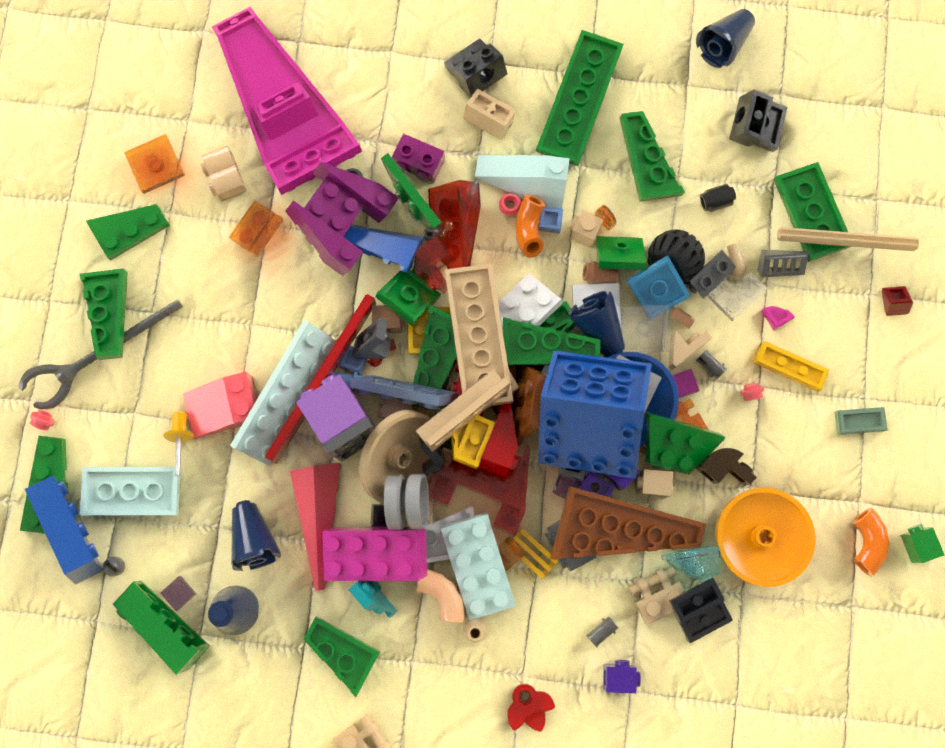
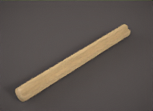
[777,227,919,251]

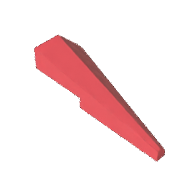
[290,463,341,591]

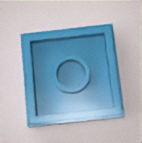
[626,256,691,320]

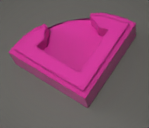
[761,306,795,330]

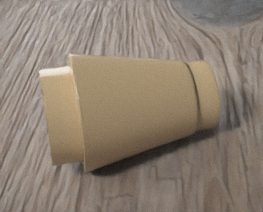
[463,619,487,643]

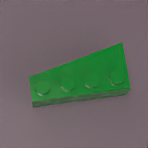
[113,581,210,675]

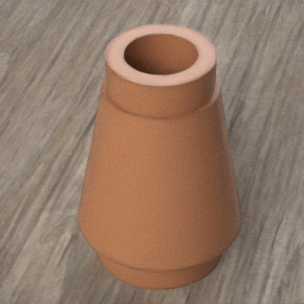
[582,261,618,284]

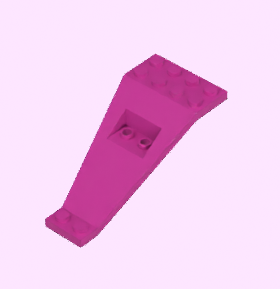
[212,6,363,195]

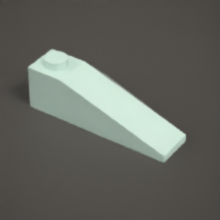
[475,155,569,209]

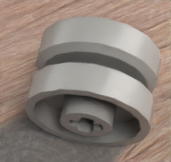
[384,473,429,530]

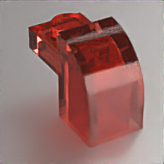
[414,236,454,294]

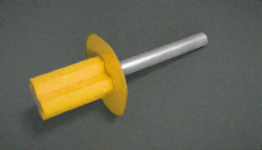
[163,411,194,477]

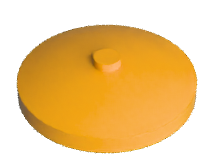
[715,488,816,587]

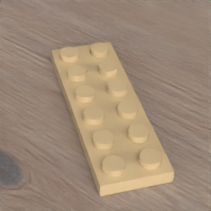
[445,263,513,406]

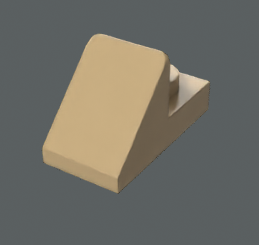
[669,331,712,371]

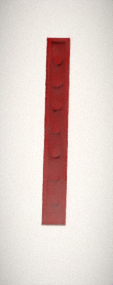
[265,294,376,464]

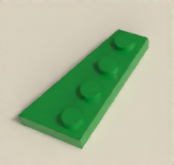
[619,111,685,202]
[80,268,128,360]
[413,305,457,411]

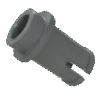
[696,350,727,379]
[586,616,618,647]

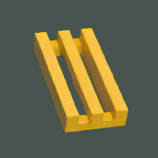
[506,528,558,579]

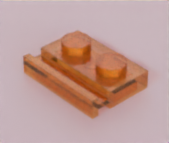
[229,200,283,257]

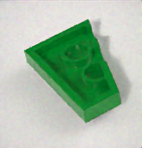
[304,616,381,698]

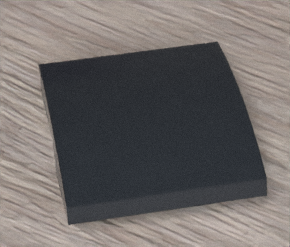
[669,577,733,643]

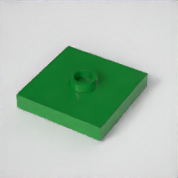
[596,236,647,270]
[375,270,441,326]

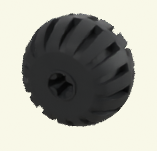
[647,229,705,285]

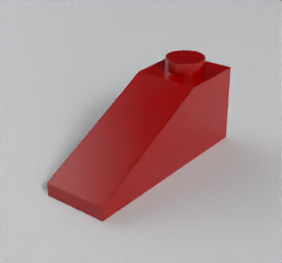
[479,403,519,478]

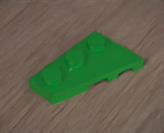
[86,204,170,260]

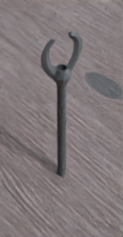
[19,299,183,409]

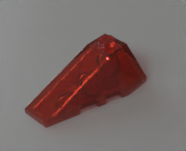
[428,180,481,269]

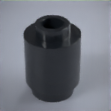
[700,183,736,212]

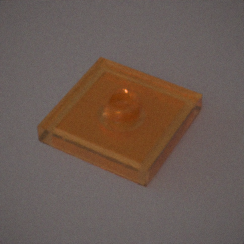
[124,134,185,194]

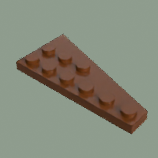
[550,486,706,560]

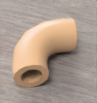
[417,569,464,622]

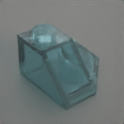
[661,545,720,583]

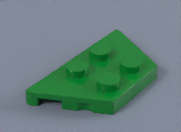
[381,153,442,229]
[645,412,725,475]

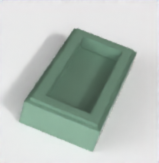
[835,407,888,435]

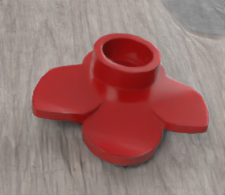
[507,684,555,732]

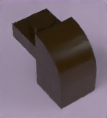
[696,448,757,486]

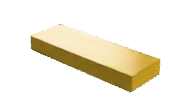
[753,341,829,392]

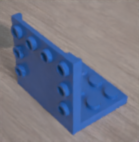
[538,351,652,479]

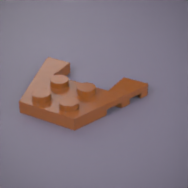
[513,366,546,446]

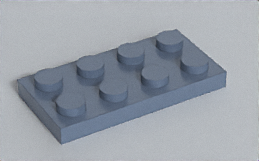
[350,375,458,409]

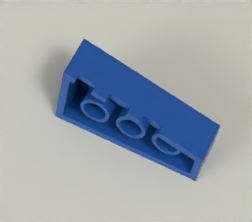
[25,476,103,585]

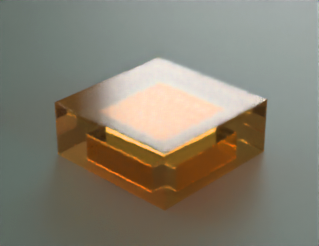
[498,536,525,571]

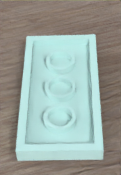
[80,467,181,516]
[440,512,516,621]

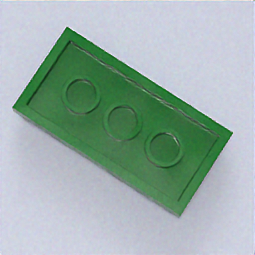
[773,162,851,262]

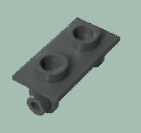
[688,250,736,299]

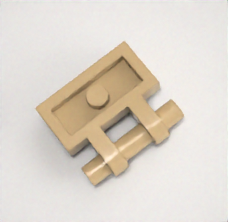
[628,566,685,625]
[333,714,392,748]

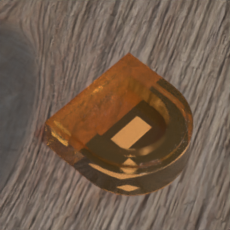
[595,205,617,231]

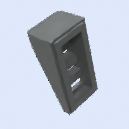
[757,250,809,277]

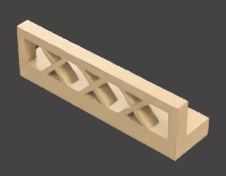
[416,369,510,452]

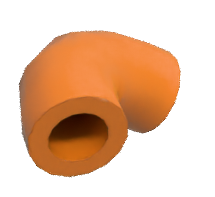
[515,194,545,258]
[853,507,890,577]

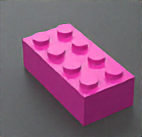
[322,526,428,581]

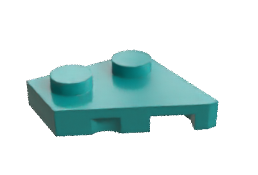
[348,581,398,618]

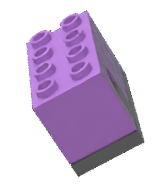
[296,374,376,462]

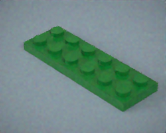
[536,30,624,166]

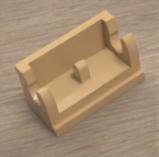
[464,89,516,140]

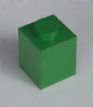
[900,524,945,563]

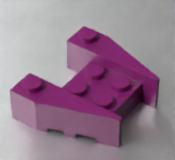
[285,162,399,276]

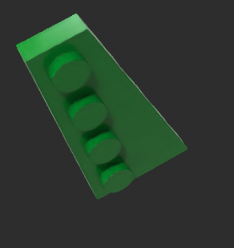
[503,317,600,366]
[19,435,68,534]

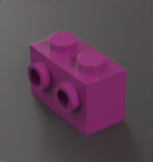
[392,133,445,183]

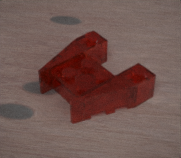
[428,445,530,536]

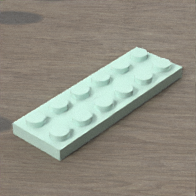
[230,320,336,466]

